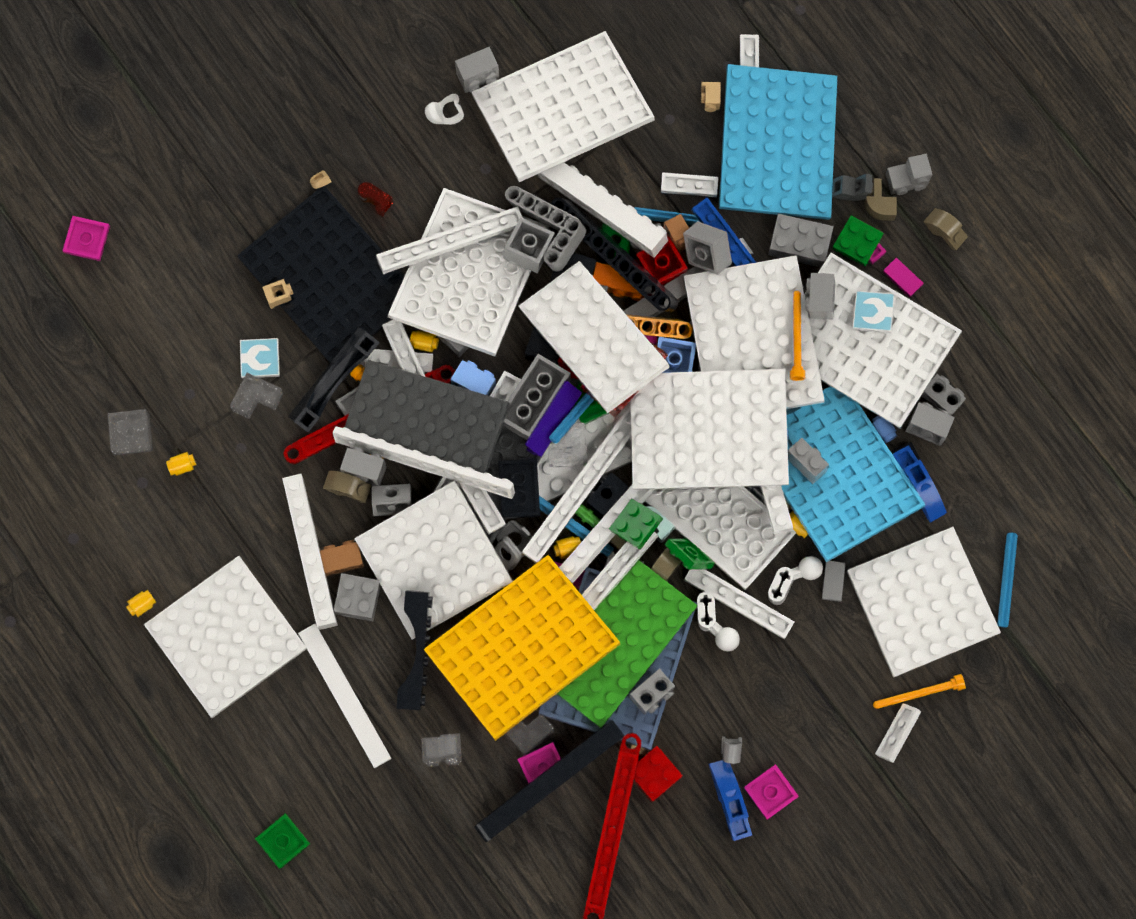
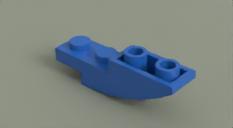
[892,445,947,523]
[709,759,752,841]

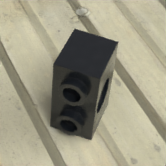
[586,472,629,518]

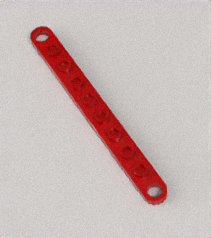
[284,365,455,464]
[583,733,642,919]

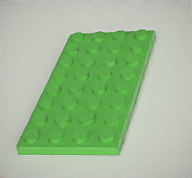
[557,560,698,728]

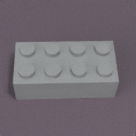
[503,354,571,440]

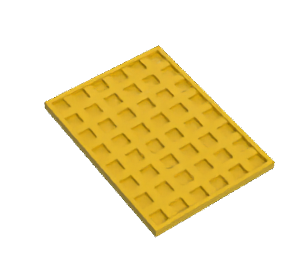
[424,555,621,741]

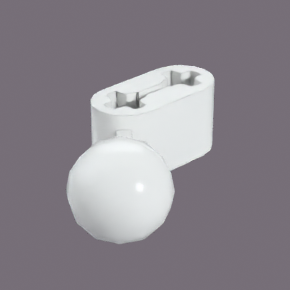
[768,556,823,605]
[697,592,740,652]

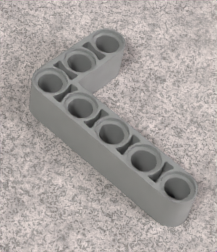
[505,186,586,272]

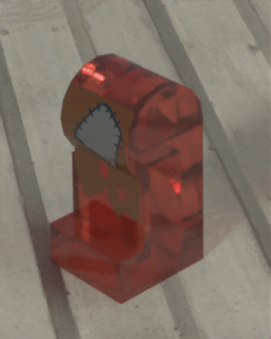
[358,182,393,217]

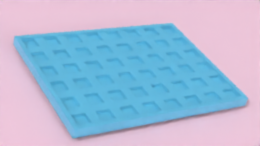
[719,64,837,220]
[781,386,925,563]

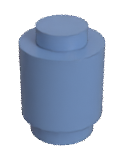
[872,416,897,444]

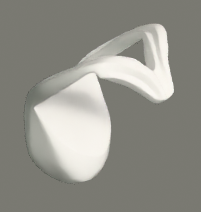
[425,94,464,125]

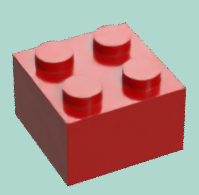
[636,237,688,292]
[634,746,683,803]

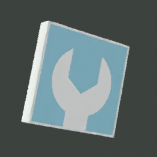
[853,291,895,332]
[240,338,280,379]

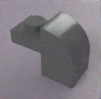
[832,174,873,201]

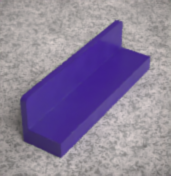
[525,381,582,457]

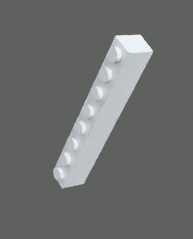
[537,162,668,258]
[282,474,338,630]

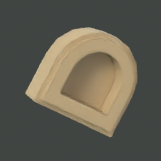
[310,171,331,189]

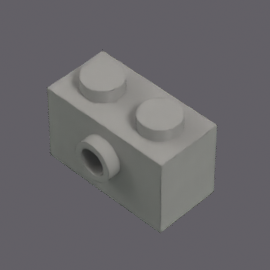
[788,438,829,484]

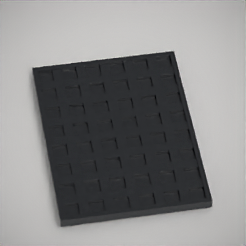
[237,186,405,363]

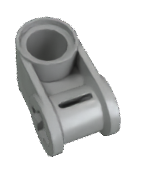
[721,736,742,764]

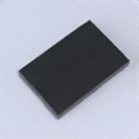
[498,458,540,519]

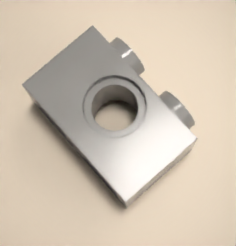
[372,484,412,516]

